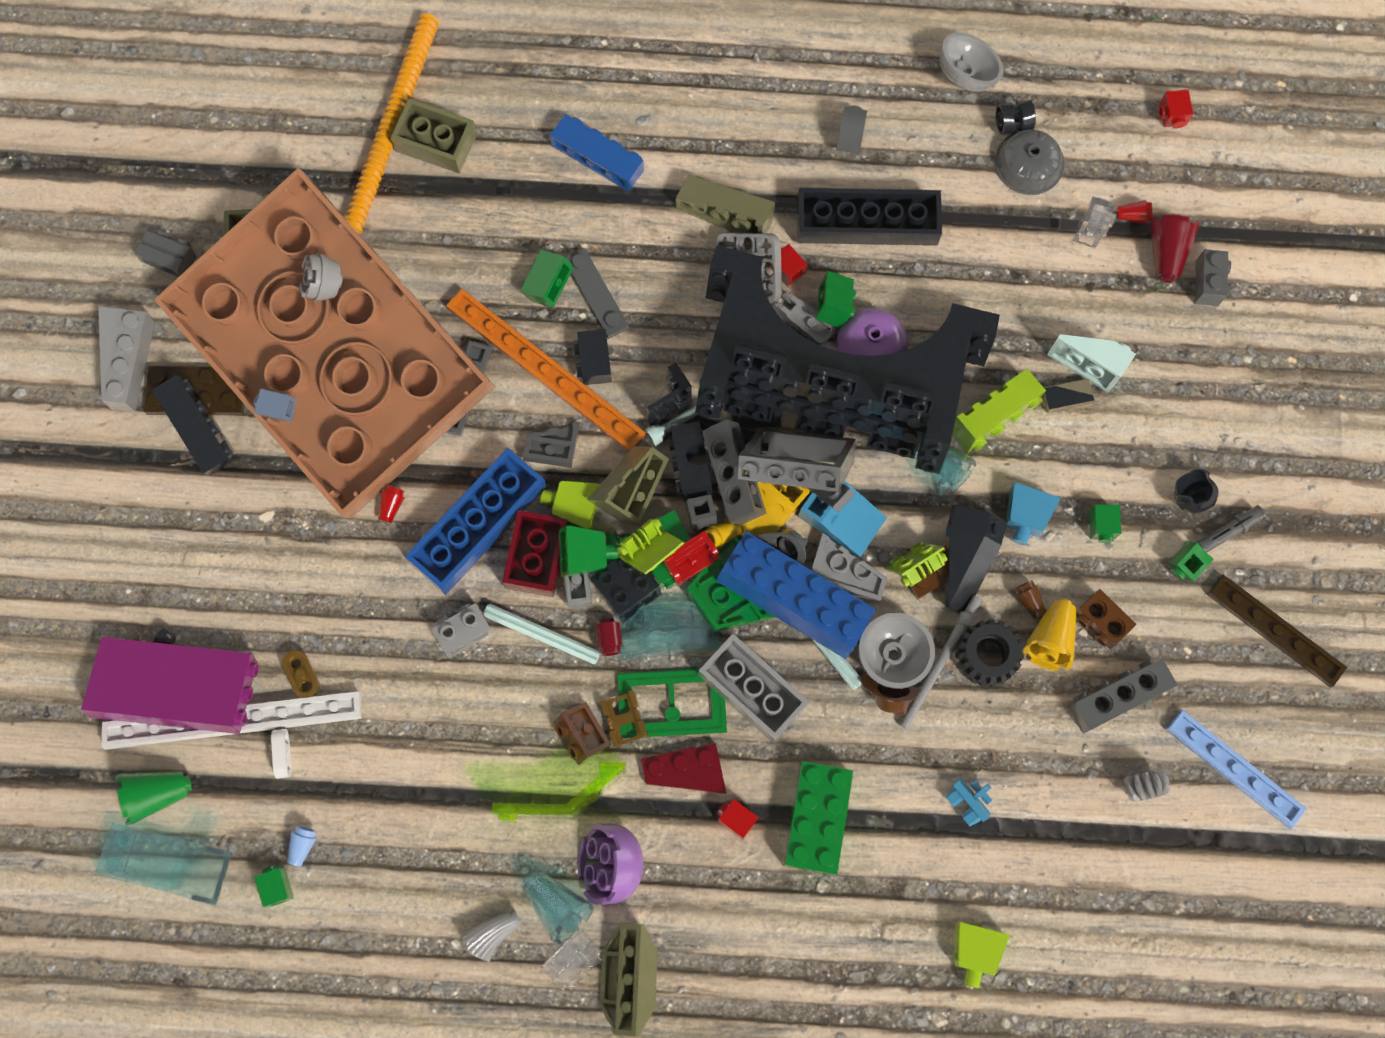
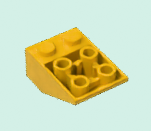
[723,482,811,537]

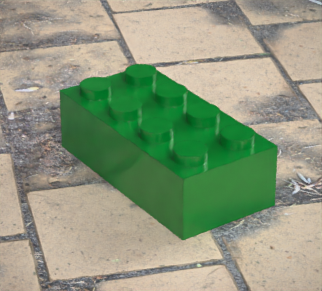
[783,761,854,876]

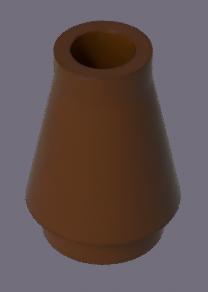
[1015,580,1046,619]

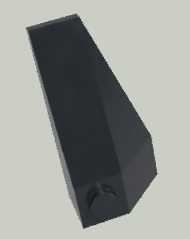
[945,505,1007,614]

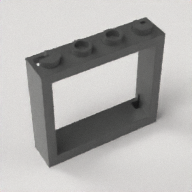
[738,427,856,492]

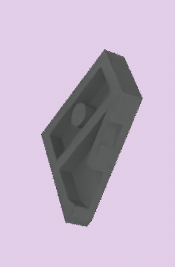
[523,422,580,468]

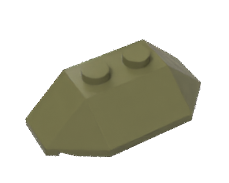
[600,923,658,1037]

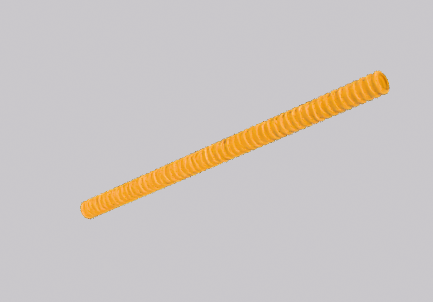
[345,13,440,234]

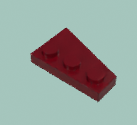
[641,743,727,794]

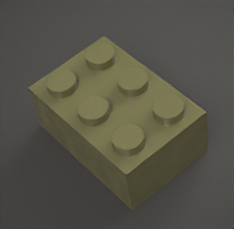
[391,98,477,174]

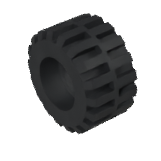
[956,619,1024,687]

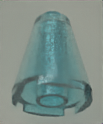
[915,445,976,497]
[523,871,594,944]

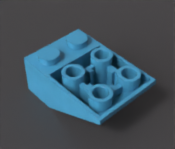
[798,481,887,558]

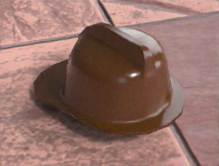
[861,672,918,716]

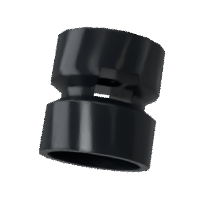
[995,99,1036,135]

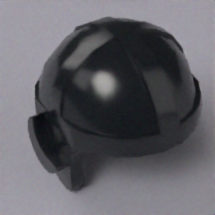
[1174,468,1219,514]

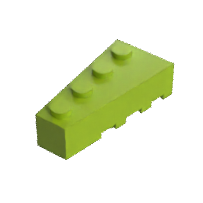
[952,369,1046,453]

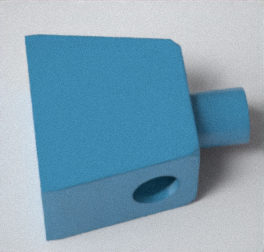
[1006,482,1060,546]

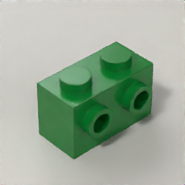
[520,249,574,308]
[816,271,856,328]

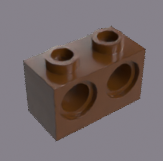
[1076,589,1137,649]

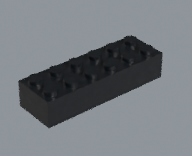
[797,188,942,246]

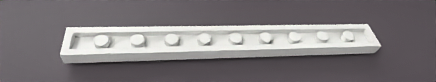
[101,691,362,750]

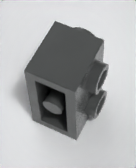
[1194,249,1231,306]

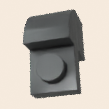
[836,105,867,154]
[685,495,717,531]

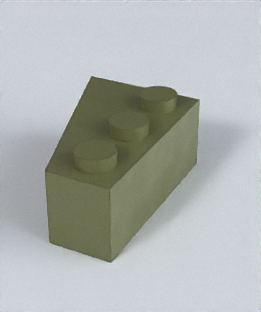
[587,446,669,524]

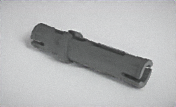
[1196,505,1266,552]

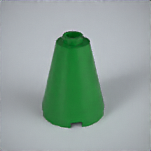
[115,772,192,825]

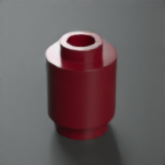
[595,618,623,656]

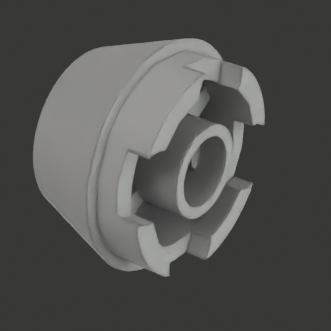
[300,252,342,302]

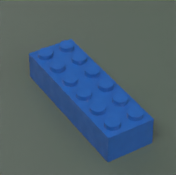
[405,448,546,595]
[716,531,876,659]

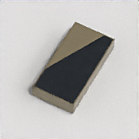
[1042,379,1095,413]

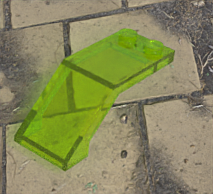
[492,762,627,823]

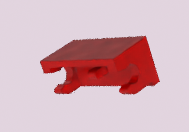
[663,531,720,586]

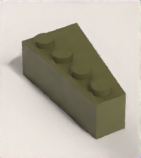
[676,175,775,242]

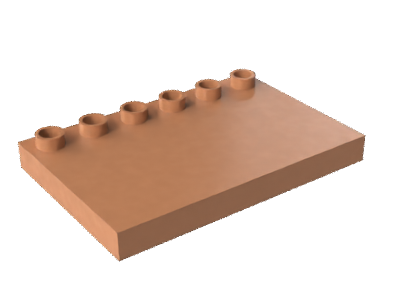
[154,168,496,519]

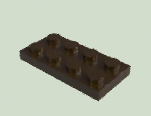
[144,366,245,416]

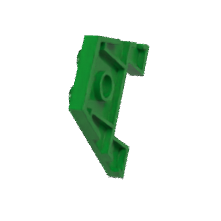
[686,537,776,632]

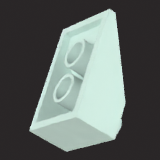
[1047,334,1136,393]

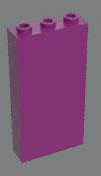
[81,637,259,734]

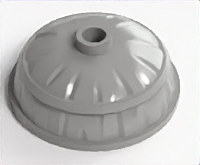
[939,32,1003,92]
[859,613,935,689]

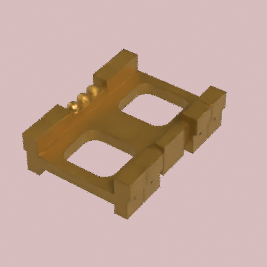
[600,690,648,747]

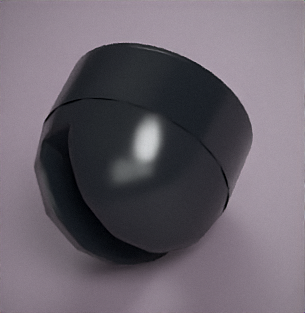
[153,627,176,645]

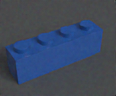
[550,114,644,192]

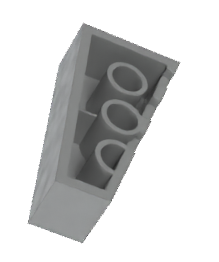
[98,306,155,412]

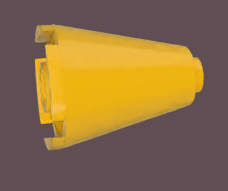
[1023,599,1077,671]

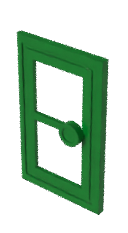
[617,669,727,739]

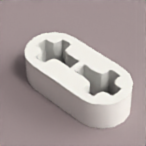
[271,729,291,779]

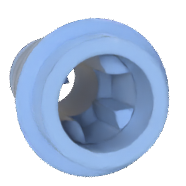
[287,825,317,866]

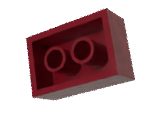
[502,510,569,598]

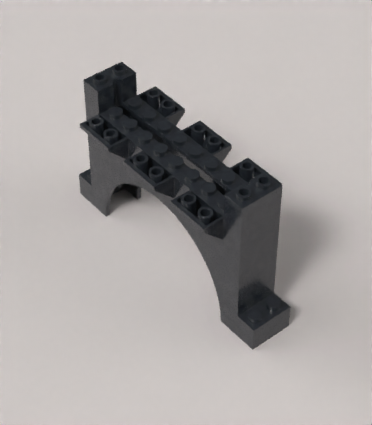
[695,245,1000,474]

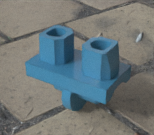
[946,777,992,826]

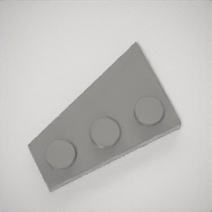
[812,533,887,603]

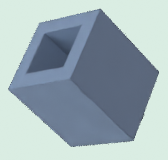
[254,389,297,423]

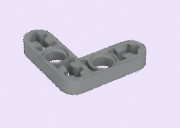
[716,232,782,303]

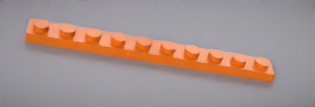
[446,289,646,452]

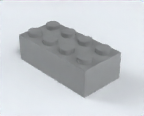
[698,634,809,743]

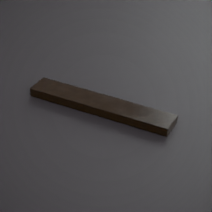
[1206,574,1347,688]

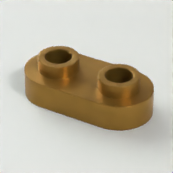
[282,650,320,698]

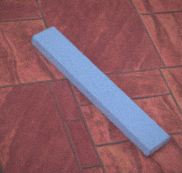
[1165,709,1307,829]

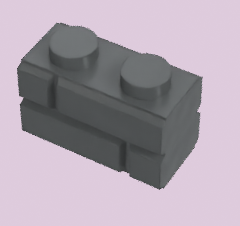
[135,230,196,277]

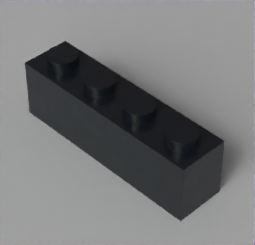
[152,375,235,476]

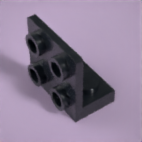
[647,362,692,425]
[590,557,662,624]

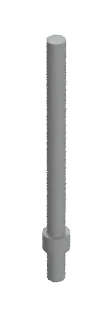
[899,595,982,729]

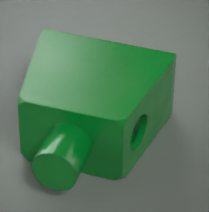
[559,526,619,577]

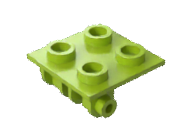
[617,518,684,574]
[885,542,947,587]

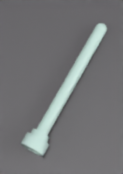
[644,397,726,447]

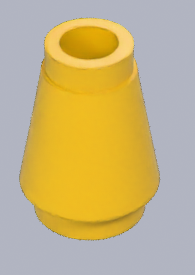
[705,522,741,549]

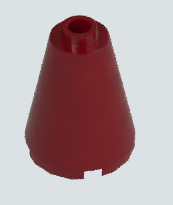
[1150,215,1200,283]

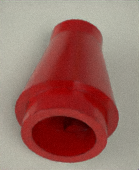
[1117,200,1153,223]
[378,485,405,523]

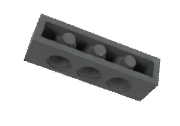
[702,419,767,525]
[1069,658,1178,733]

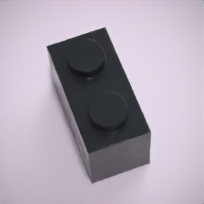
[573,329,612,385]

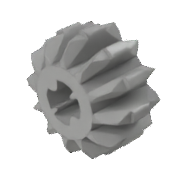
[1124,768,1170,802]

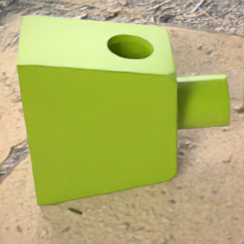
[540,481,600,530]
[954,922,1010,989]

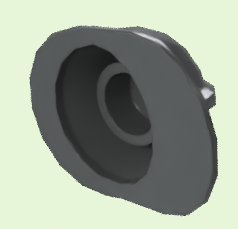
[756,529,807,565]

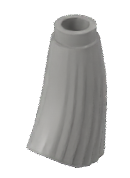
[461,910,522,962]

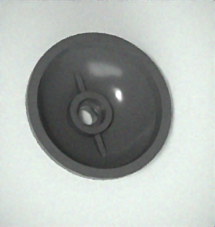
[995,129,1065,195]

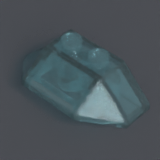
[621,601,721,660]

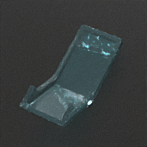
[95,822,233,905]

